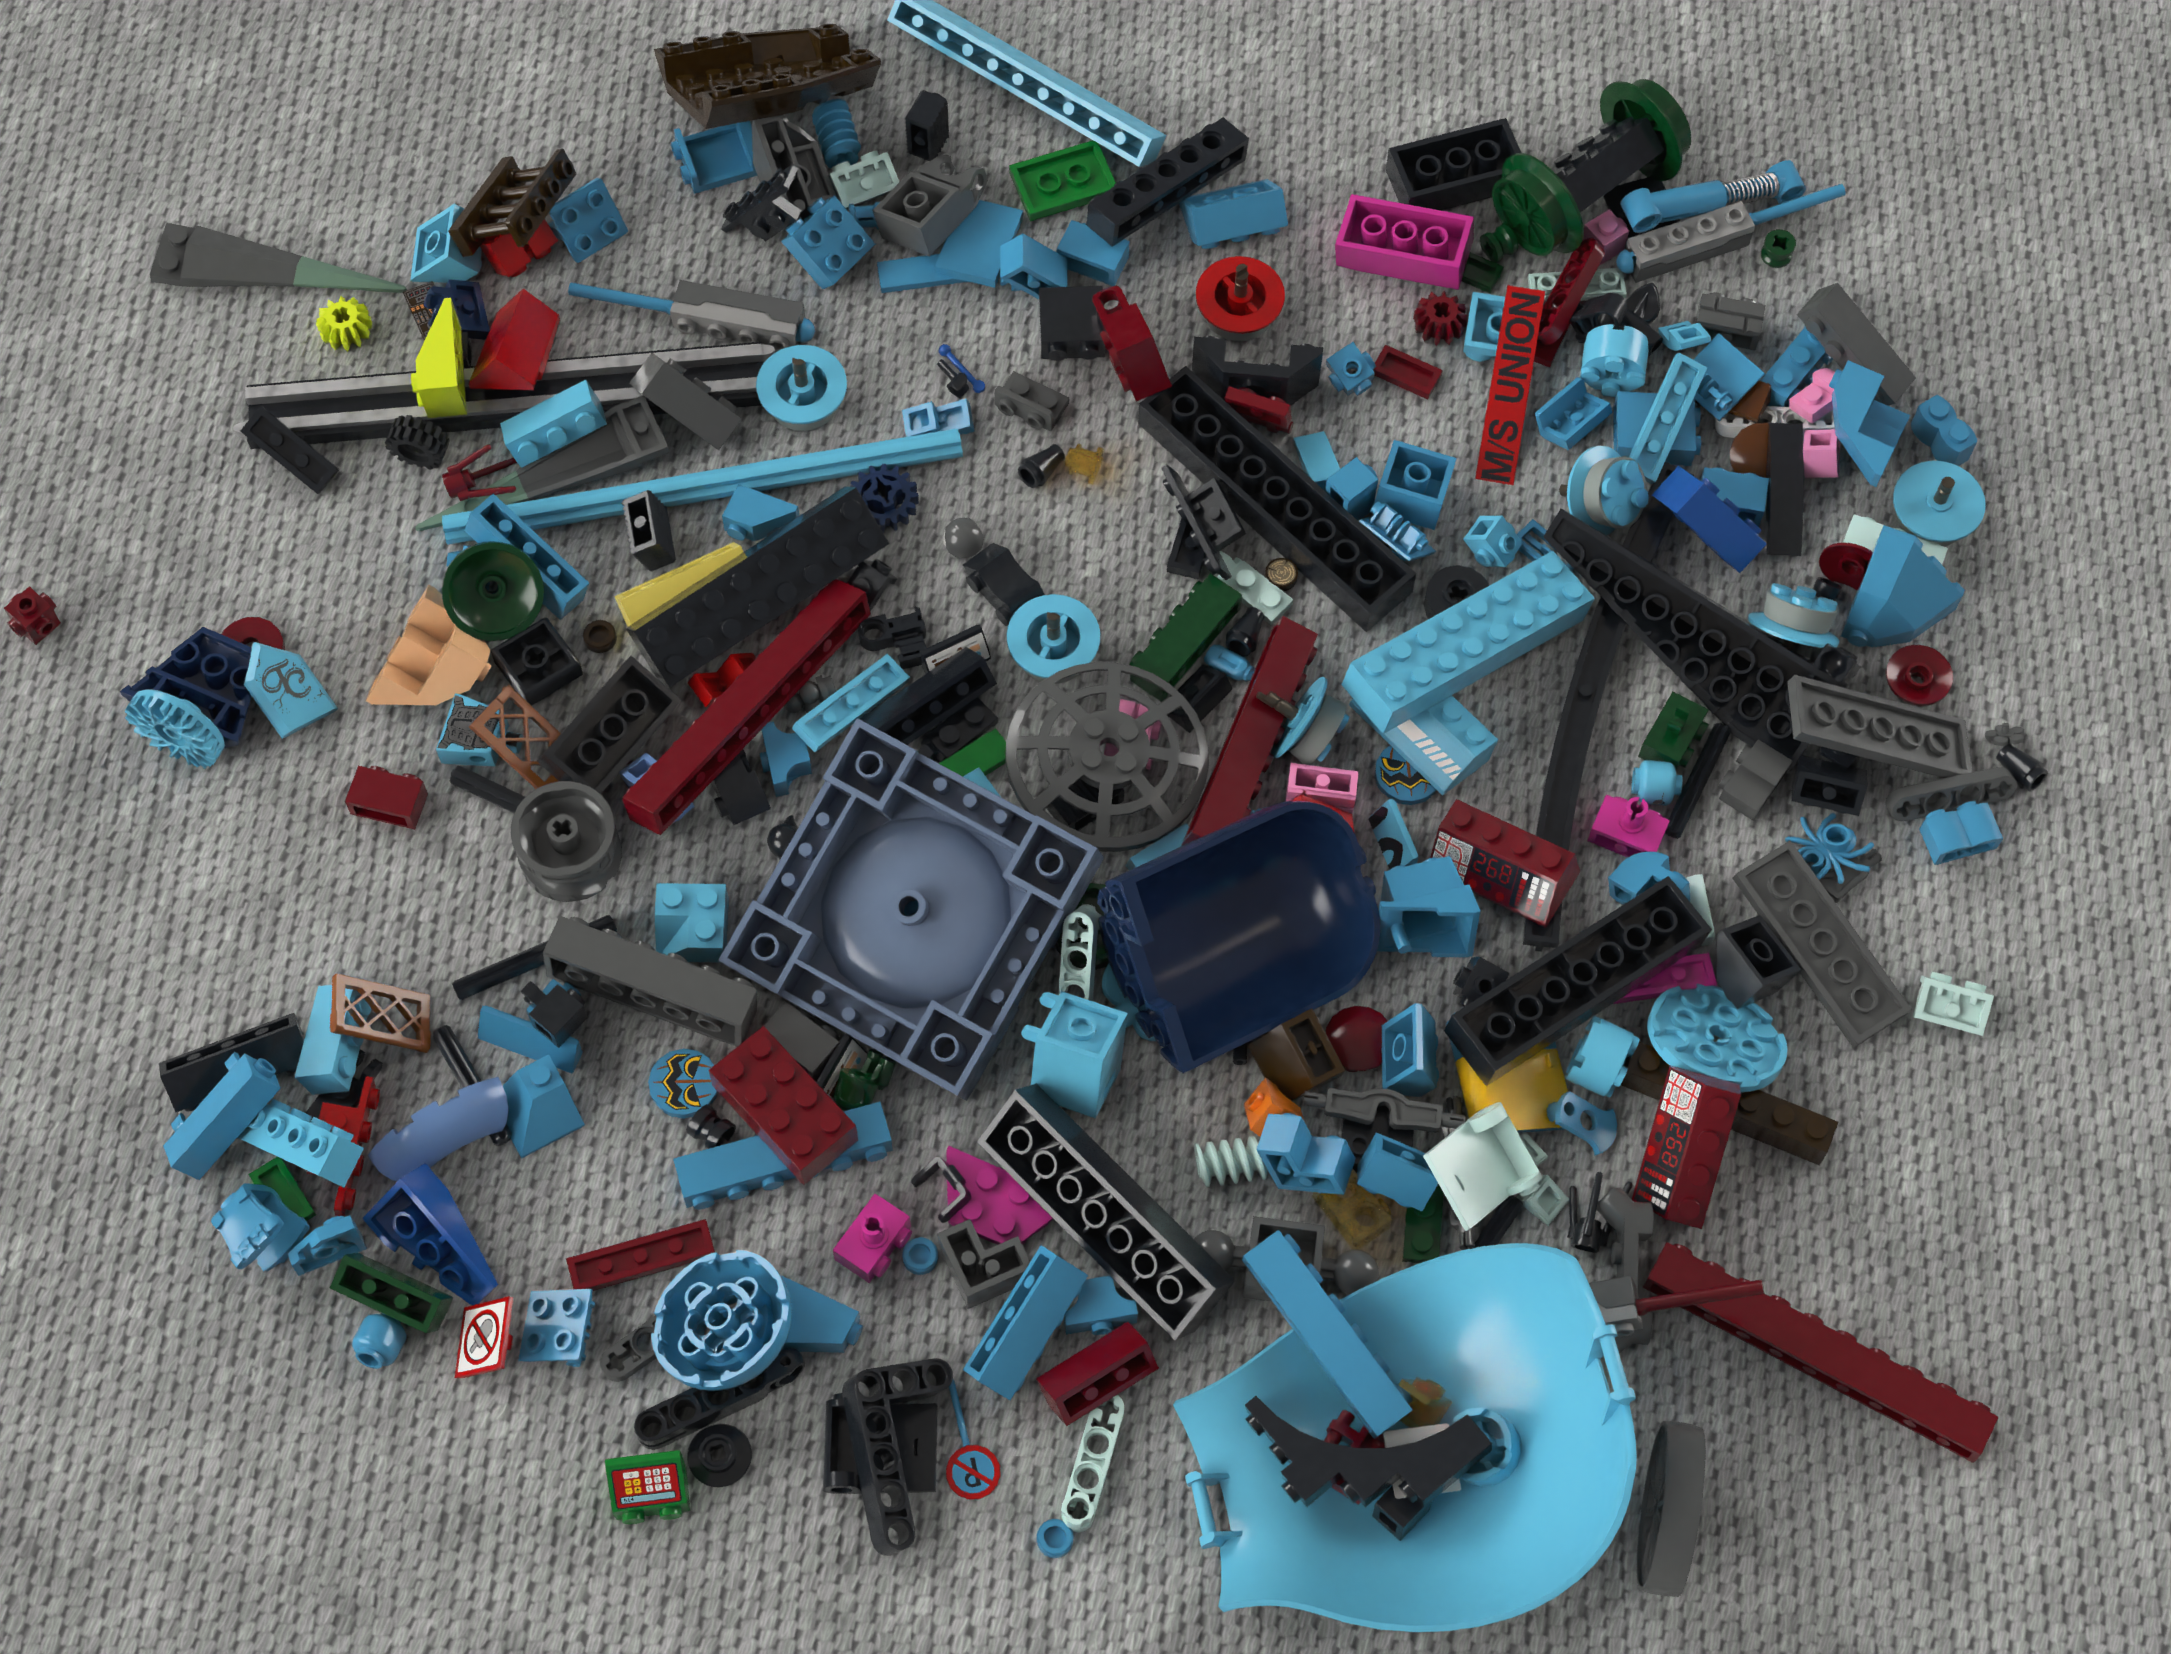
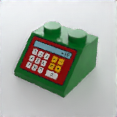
[605,1450,690,1524]

